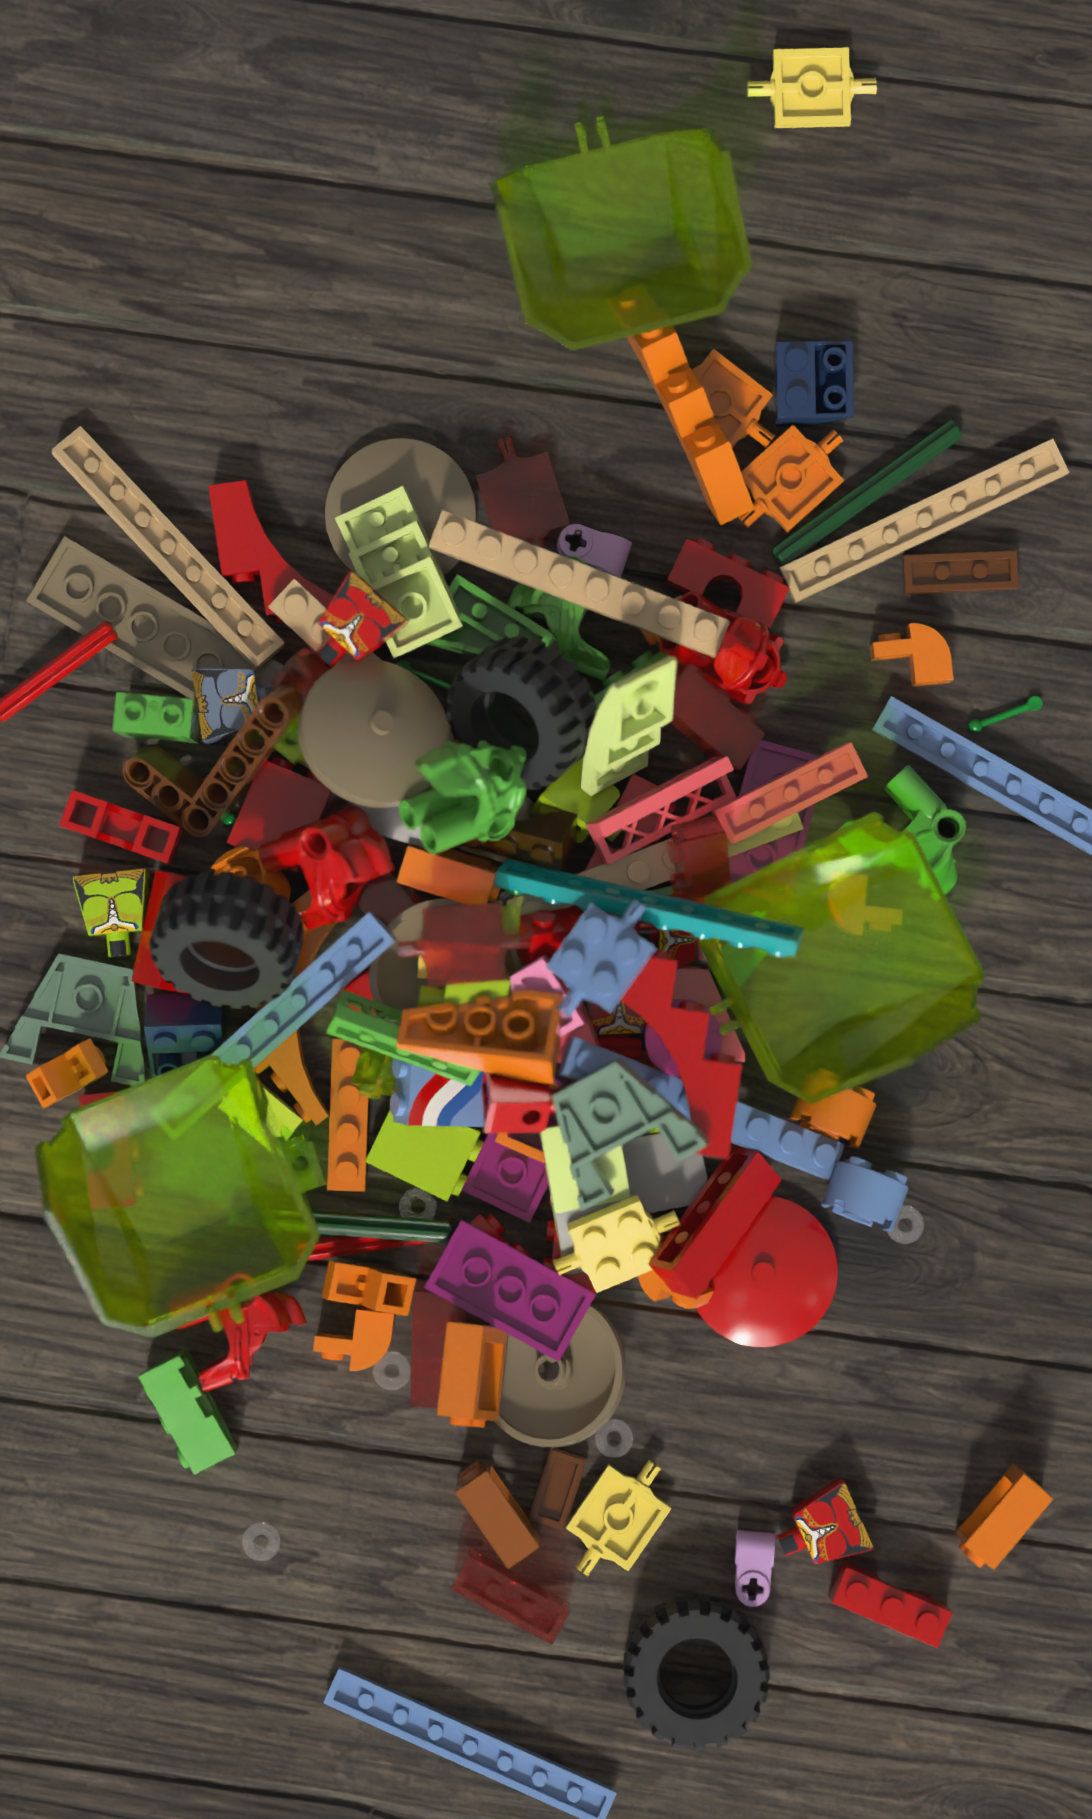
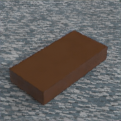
[528,1447,587,1531]

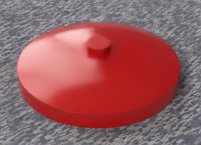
[696,1195,838,1347]

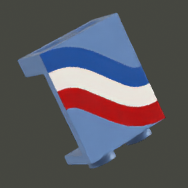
[390,1058,484,1127]

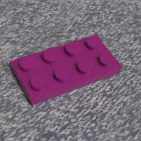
[714,738,818,905]
[462,1067,575,1223]
[424,1219,596,1362]

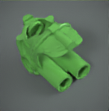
[507,555,610,682]
[399,741,526,854]
[835,765,966,901]

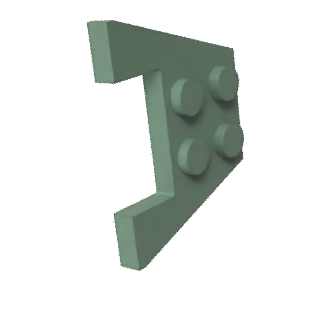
[0,954,147,1088]
[552,1057,711,1211]

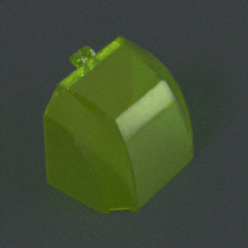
[488,117,753,350]
[698,812,984,1104]
[34,1055,320,1338]

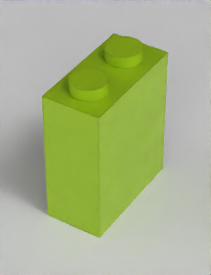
[365,1111,484,1201]

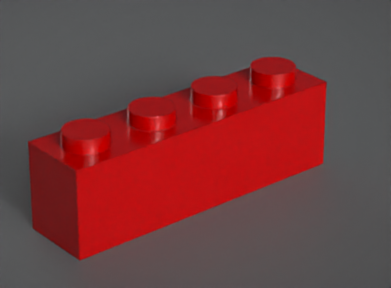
[648,1146,781,1299]

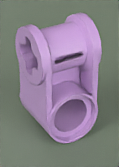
[557,524,632,578]
[735,1530,775,1607]

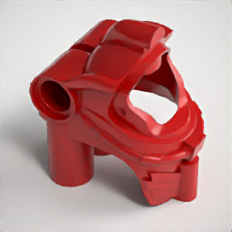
[659,591,787,704]
[259,805,394,930]
[168,1269,307,1393]

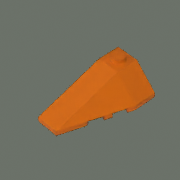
[396,990,564,1084]

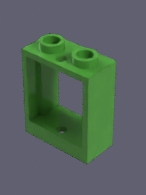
[113,692,201,744]

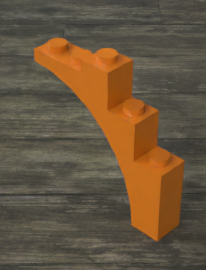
[609,288,755,525]
[254,890,357,1125]

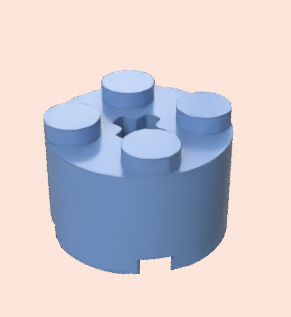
[821,1156,909,1232]

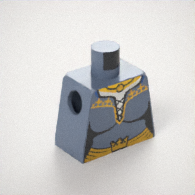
[191,669,281,744]

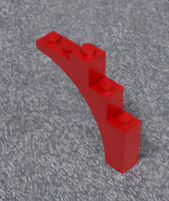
[208,480,334,663]
[621,950,742,1159]

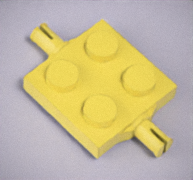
[747,48,877,128]
[553,1194,680,1293]
[566,1460,671,1576]

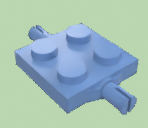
[546,900,656,1018]

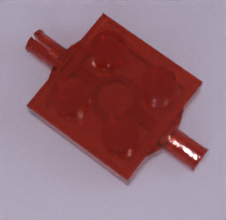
[475,437,571,550]
[397,903,530,987]

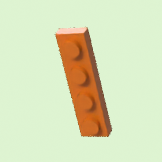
[327,1038,371,1192]

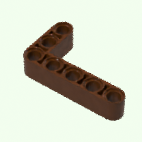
[122,684,303,837]

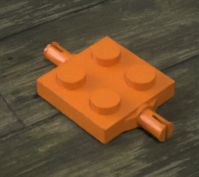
[692,349,776,448]
[738,425,844,533]

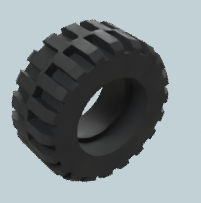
[447,636,597,790]
[149,871,304,1009]
[623,1595,770,1751]

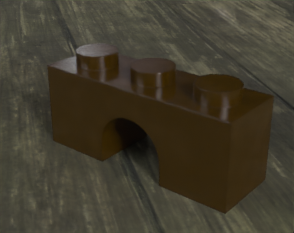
[459,805,578,871]

